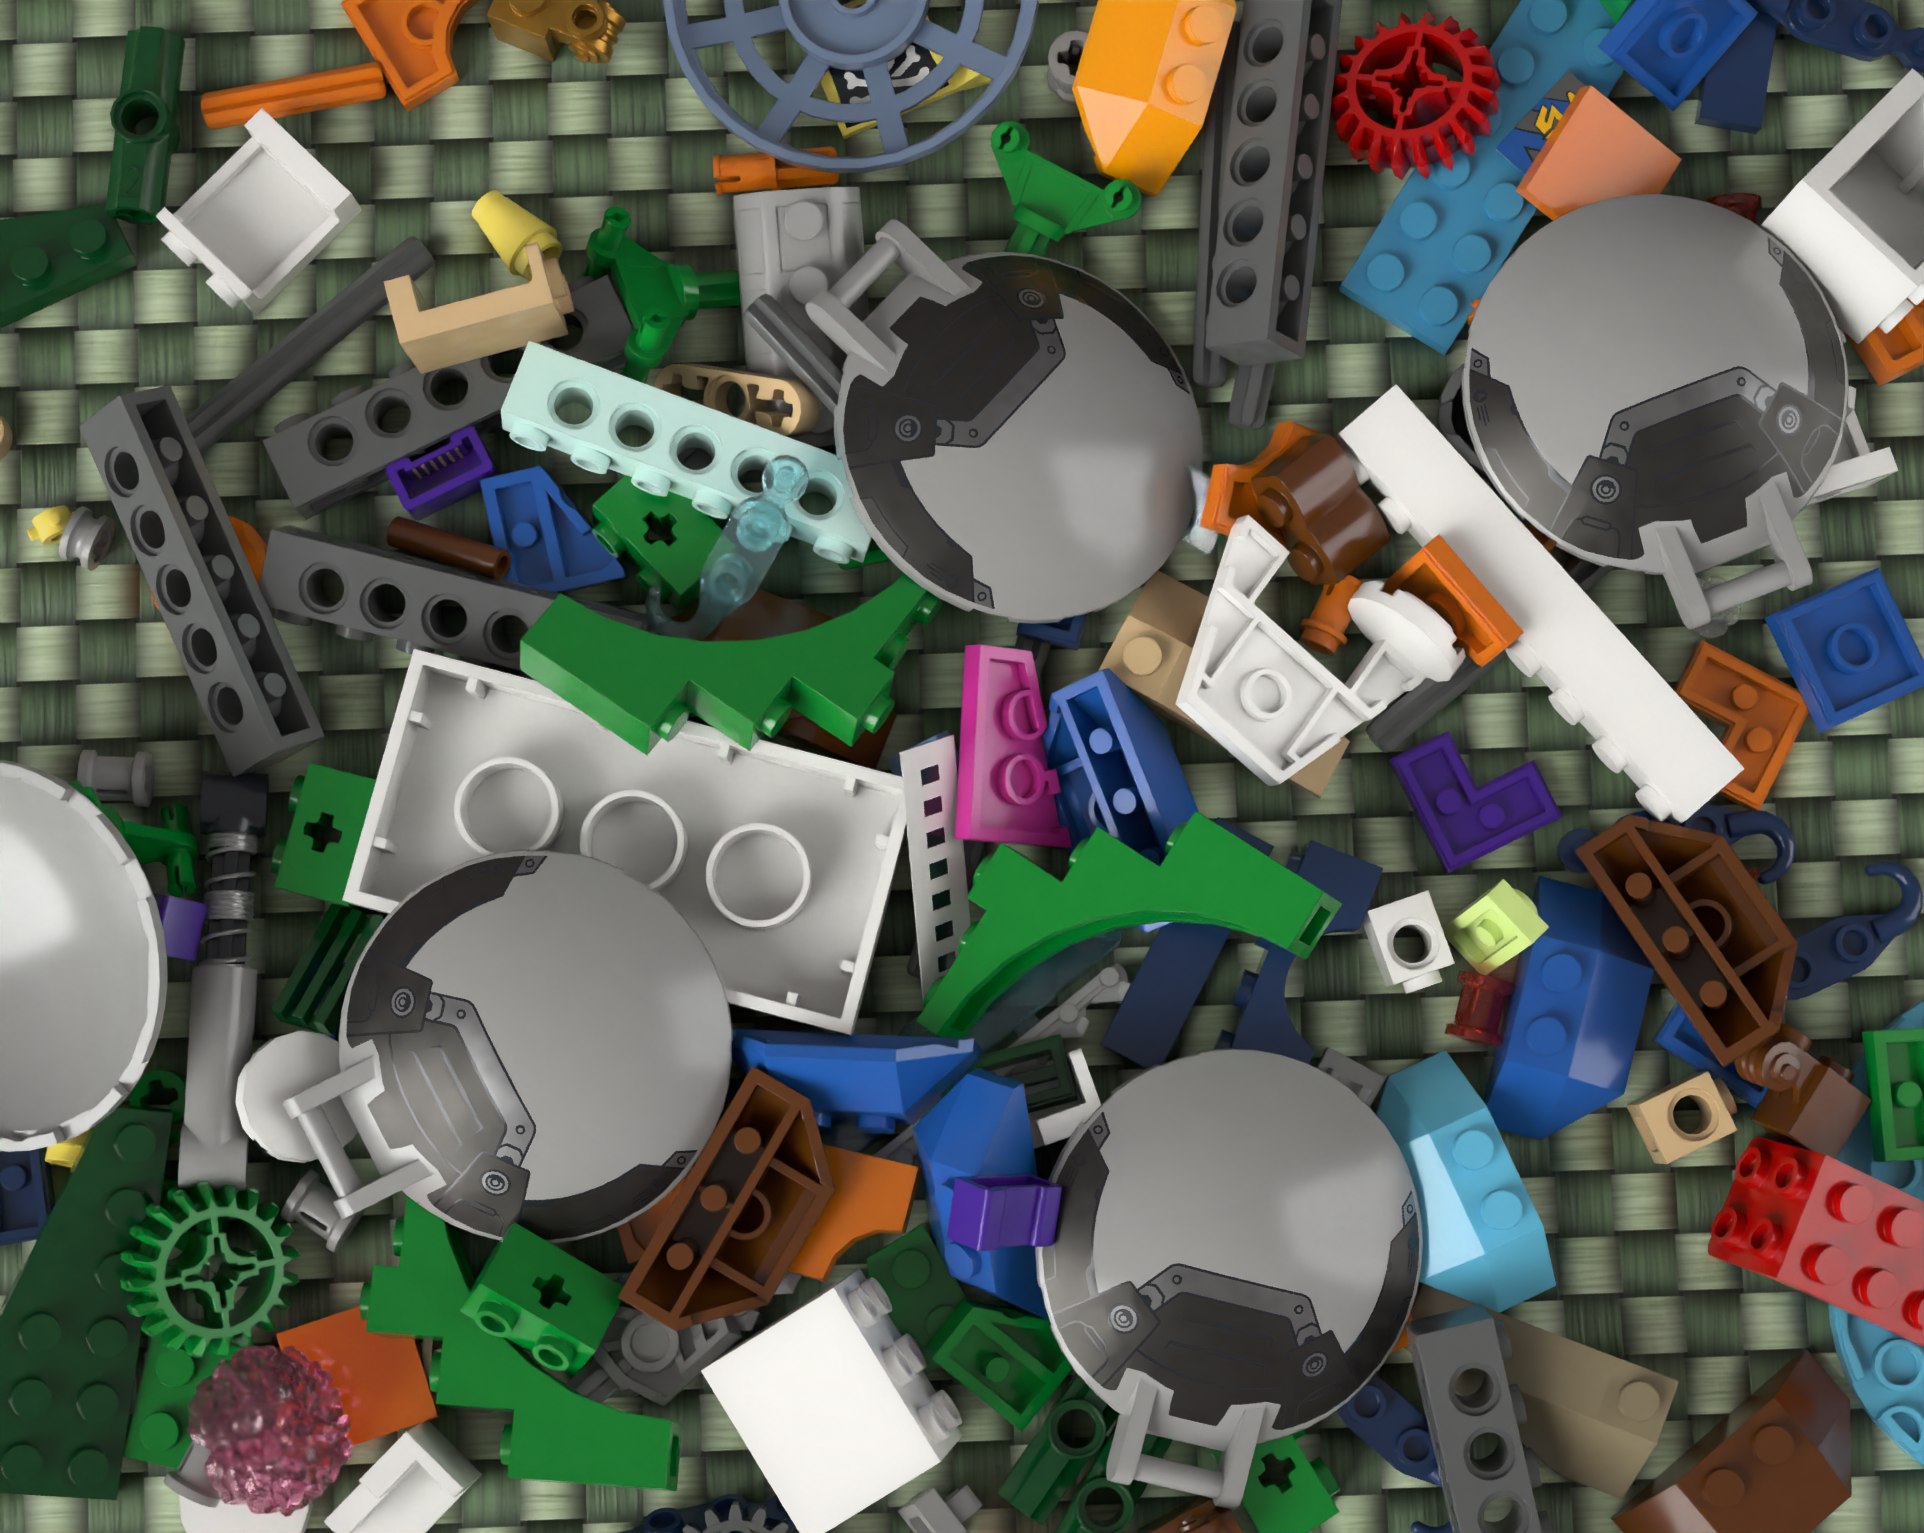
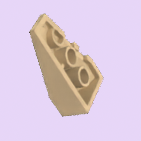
[1098,570,1350,798]

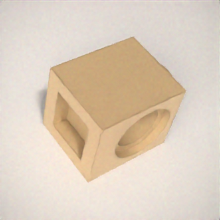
[1626,1071,1737,1164]

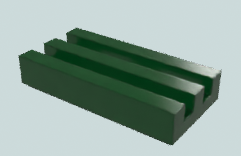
[271,904,385,1036]
[942,1034,1078,1113]

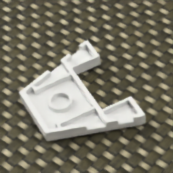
[1175,515,1426,786]

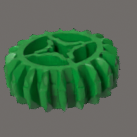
[120,1181,301,1358]

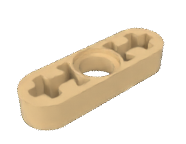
[654,364,820,437]

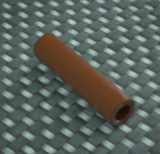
[387,516,511,581]

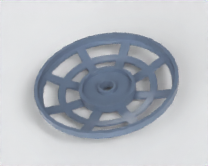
[663,0,1039,173]

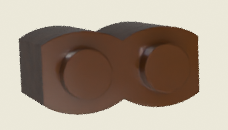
[1251,434,1390,585]

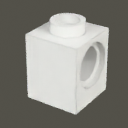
[1363,890,1455,994]

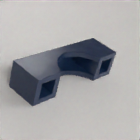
[1213,840,1383,1064]

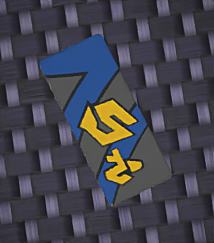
[1496,72,1585,175]

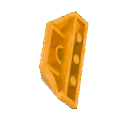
[1072,0,1237,197]

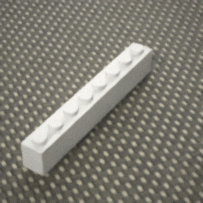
[1336,384,1745,825]

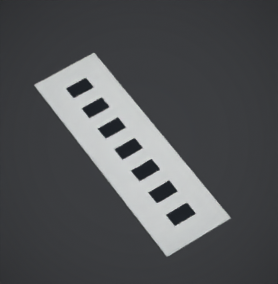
[900,734,971,1001]

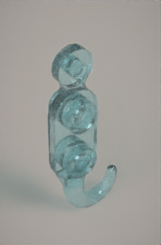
[645,455,809,641]

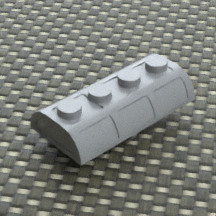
[733,187,869,447]

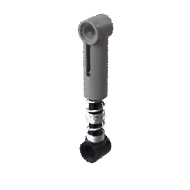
[178,771,269,1191]

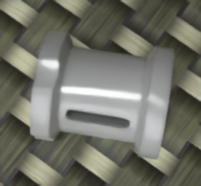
[1047,30,1088,105]
[77,749,154,807]
[280,1169,366,1253]
[163,1421,248,1508]

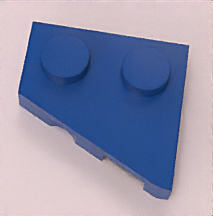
[480,466,630,593]

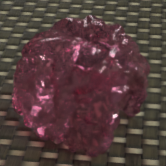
[187,1345,353,1517]

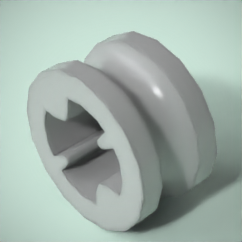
[59,506,115,571]

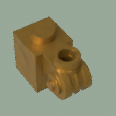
[487,0,626,64]

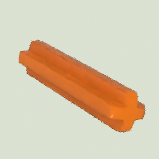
[200,62,387,130]

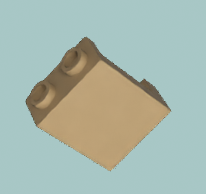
[383,242,575,374]

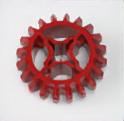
[1330,10,1501,180]

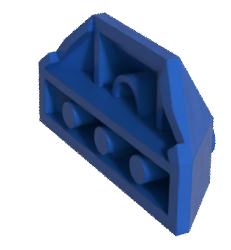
[1043,668,1199,933]
[1483,876,1654,1140]
[732,1028,983,1134]
[913,1068,1050,1321]

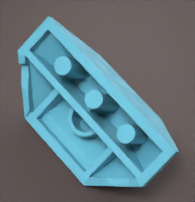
[1375,1050,1556,1313]

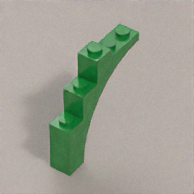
[520,573,944,755]
[917,811,1342,1038]
[360,1196,683,1491]

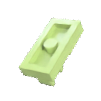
[1442,879,1549,977]

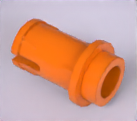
[1299,575,1363,656]

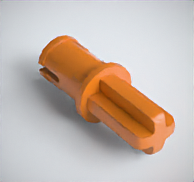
[713,146,840,195]

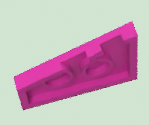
[955,644,1072,848]

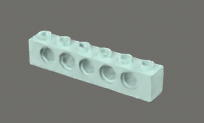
[501,341,872,564]

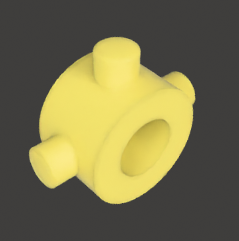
[27,505,75,546]

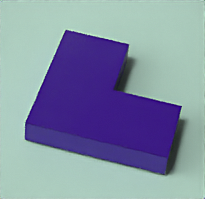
[1389,731,1563,874]

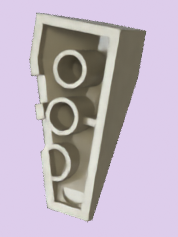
[1403,1283,1679,1499]

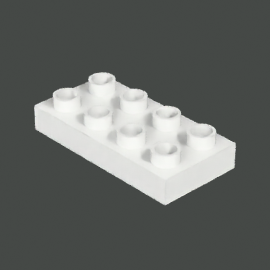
[342,649,907,1036]

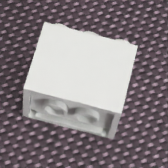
[1759,68,1924,344]
[701,1268,963,1533]

